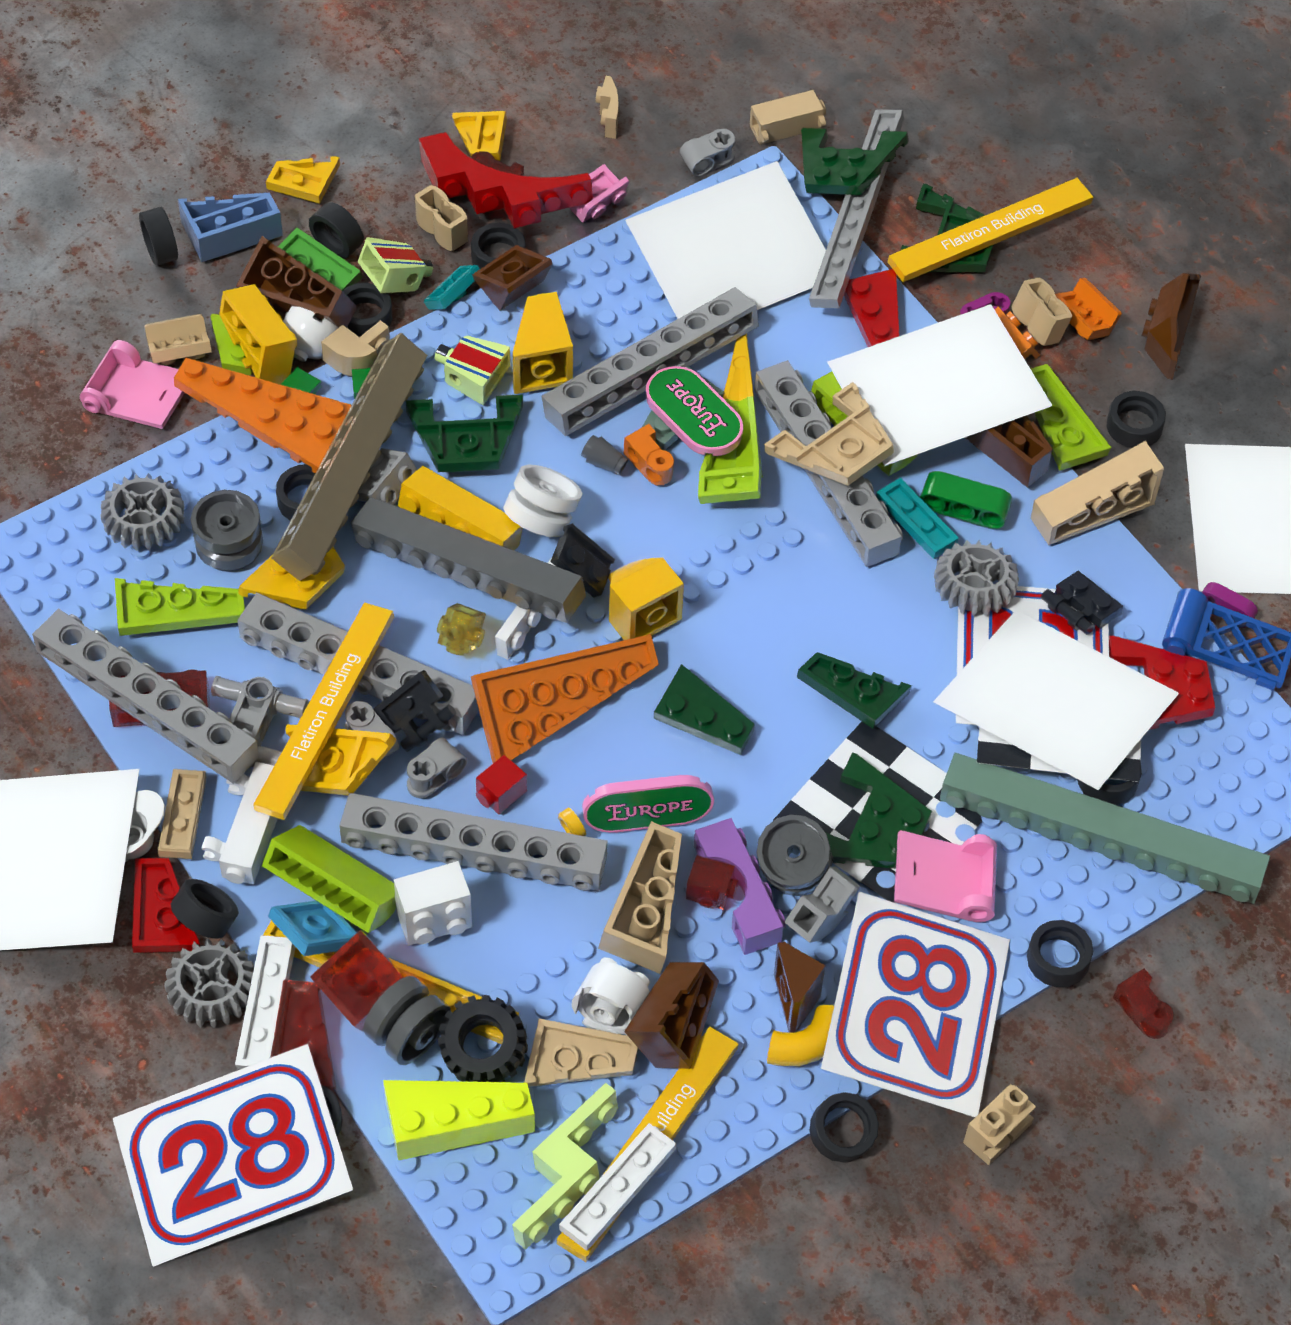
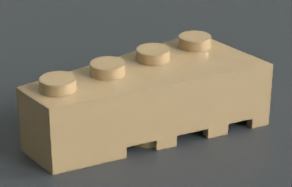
[1031,441,1164,545]
[598,821,682,974]

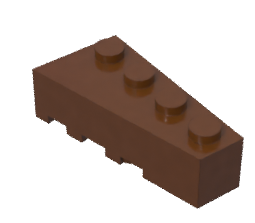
[236,236,357,328]

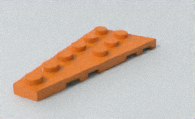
[174,358,351,474]
[471,634,659,763]

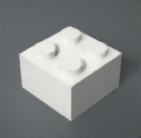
[394,861,472,946]

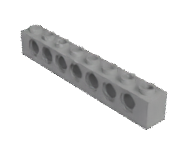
[541,287,759,437]
[754,360,903,567]
[237,592,479,735]
[32,608,259,784]
[339,793,608,891]

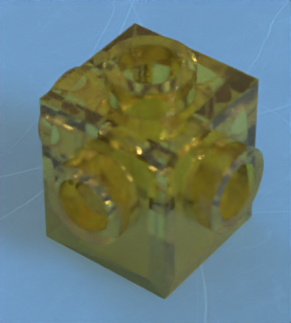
[437,603,486,655]

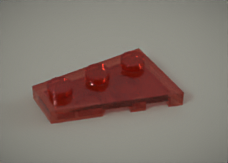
[271,980,336,1089]

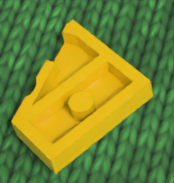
[452,111,507,161]
[266,156,340,204]

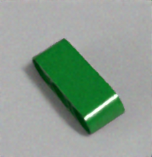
[920,471,1013,529]

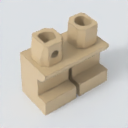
[963,1084,1036,1165]

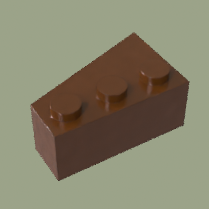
[965,416,1053,488]
[624,962,719,1069]

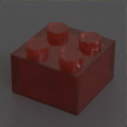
[310,930,405,1032]

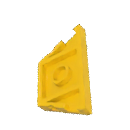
[238,547,345,610]
[285,724,396,795]

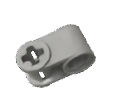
[680,129,735,177]
[345,701,400,759]
[407,737,467,798]

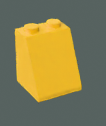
[513,292,573,394]

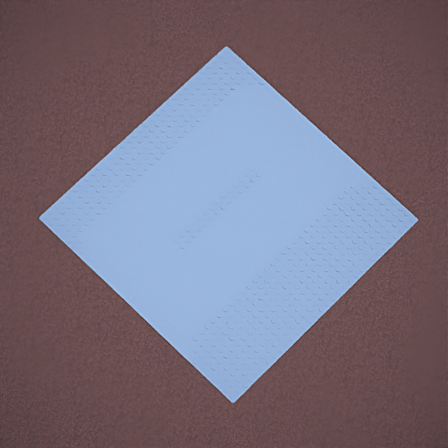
[0,146,1291,1325]

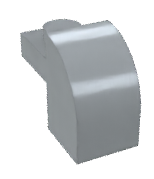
[784,866,861,943]

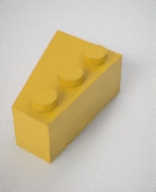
[219,284,297,384]

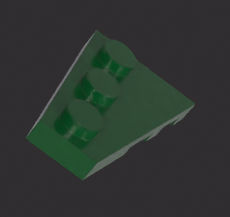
[797,652,912,729]
[654,664,755,755]

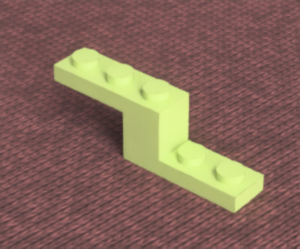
[512,1083,618,1250]

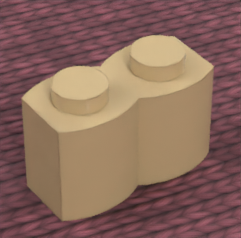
[415,185,468,251]
[1011,278,1072,346]

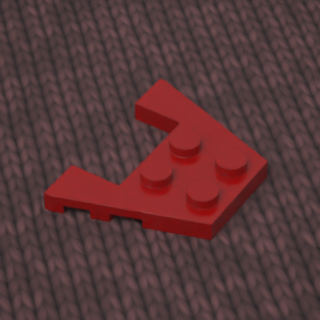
[1109,635,1215,730]

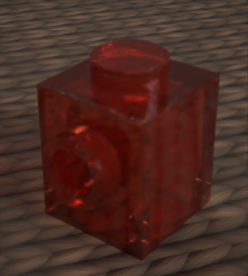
[686,855,739,910]

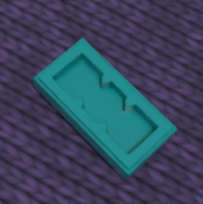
[423,265,480,310]

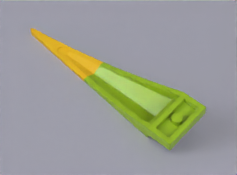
[698,333,763,504]

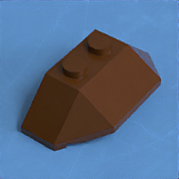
[1142,273,1201,380]

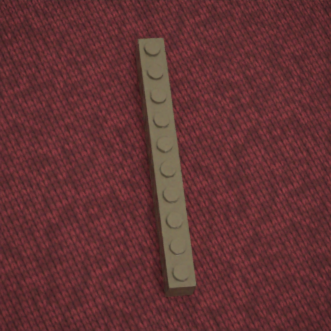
[271,333,428,581]

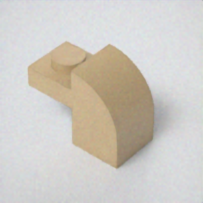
[321,320,390,376]

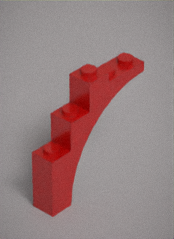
[419,132,593,228]

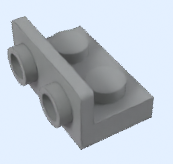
[357,448,417,506]

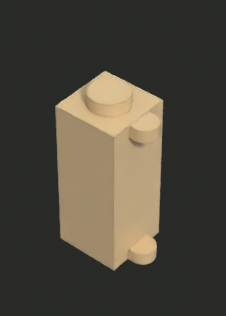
[750,90,826,145]

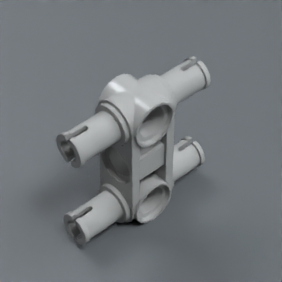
[211,676,309,768]

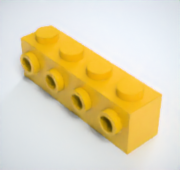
[398,466,523,550]

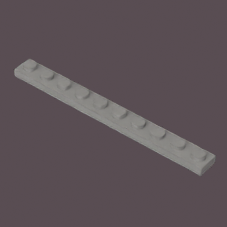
[809,110,904,308]

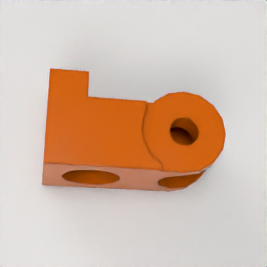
[623,424,674,485]

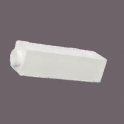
[201,762,278,885]

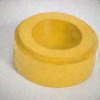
[558,807,586,836]

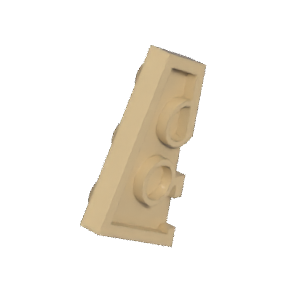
[524,1018,638,1087]

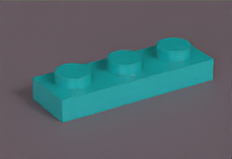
[876,477,959,559]

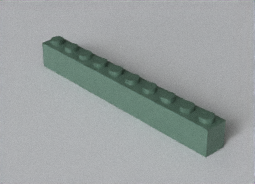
[940,753,1270,904]

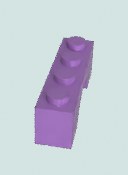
[694,818,786,955]

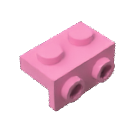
[569,164,630,223]

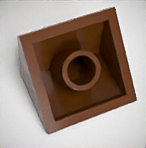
[472,245,553,311]
[774,942,826,1033]

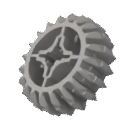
[100,473,185,551]
[934,540,1019,617]
[164,938,254,1028]

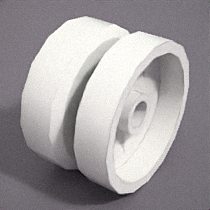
[503,464,583,537]

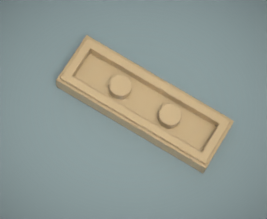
[158,769,207,859]

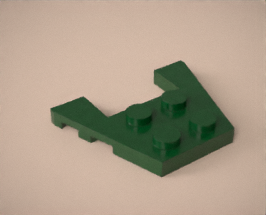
[801,128,909,195]
[900,183,994,272]
[406,394,523,472]
[825,752,932,869]

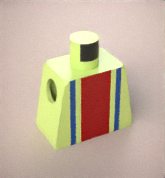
[358,237,433,293]
[434,336,510,405]

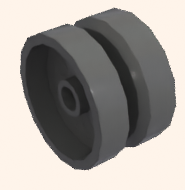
[191,490,263,571]
[757,814,833,896]
[363,976,451,1065]

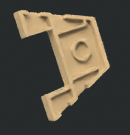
[764,382,894,486]

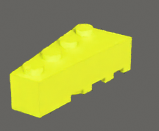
[383,1080,535,1160]

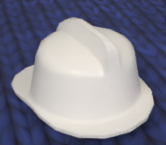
[125,790,165,862]

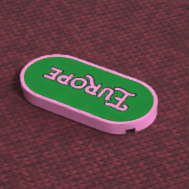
[646,366,743,456]
[582,775,714,833]

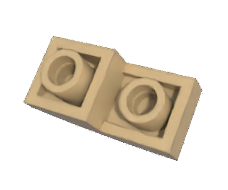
[596,76,618,139]

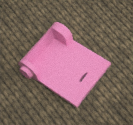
[80,340,185,429]
[894,830,997,922]

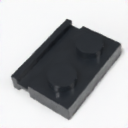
[550,523,615,598]

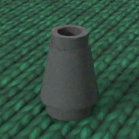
[581,435,628,475]

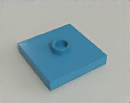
[268,901,362,956]

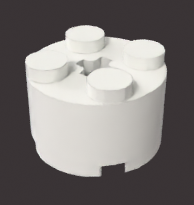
[572,957,650,1036]

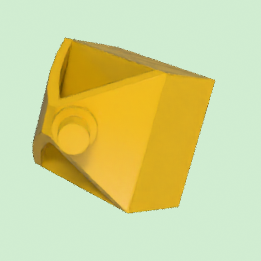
[608,557,684,640]

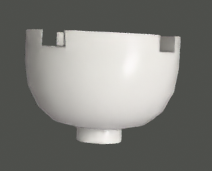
[283,306,338,362]

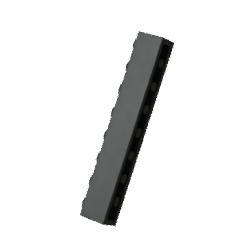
[351,497,586,623]

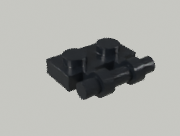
[1041,570,1123,635]
[373,670,456,752]

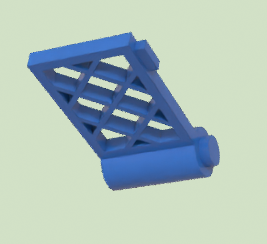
[1162,588,1291,690]

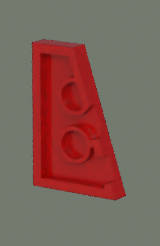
[844,269,899,347]
[132,858,200,953]

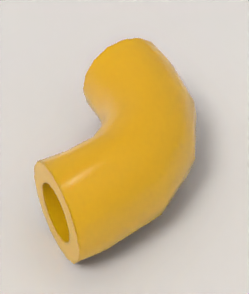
[767,1005,834,1067]

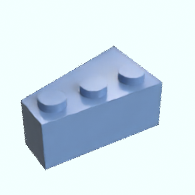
[178,192,283,262]

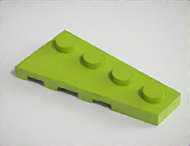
[1031,364,1111,471]
[114,578,245,636]

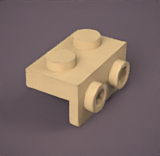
[144,314,212,365]

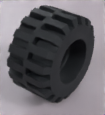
[438,995,528,1082]

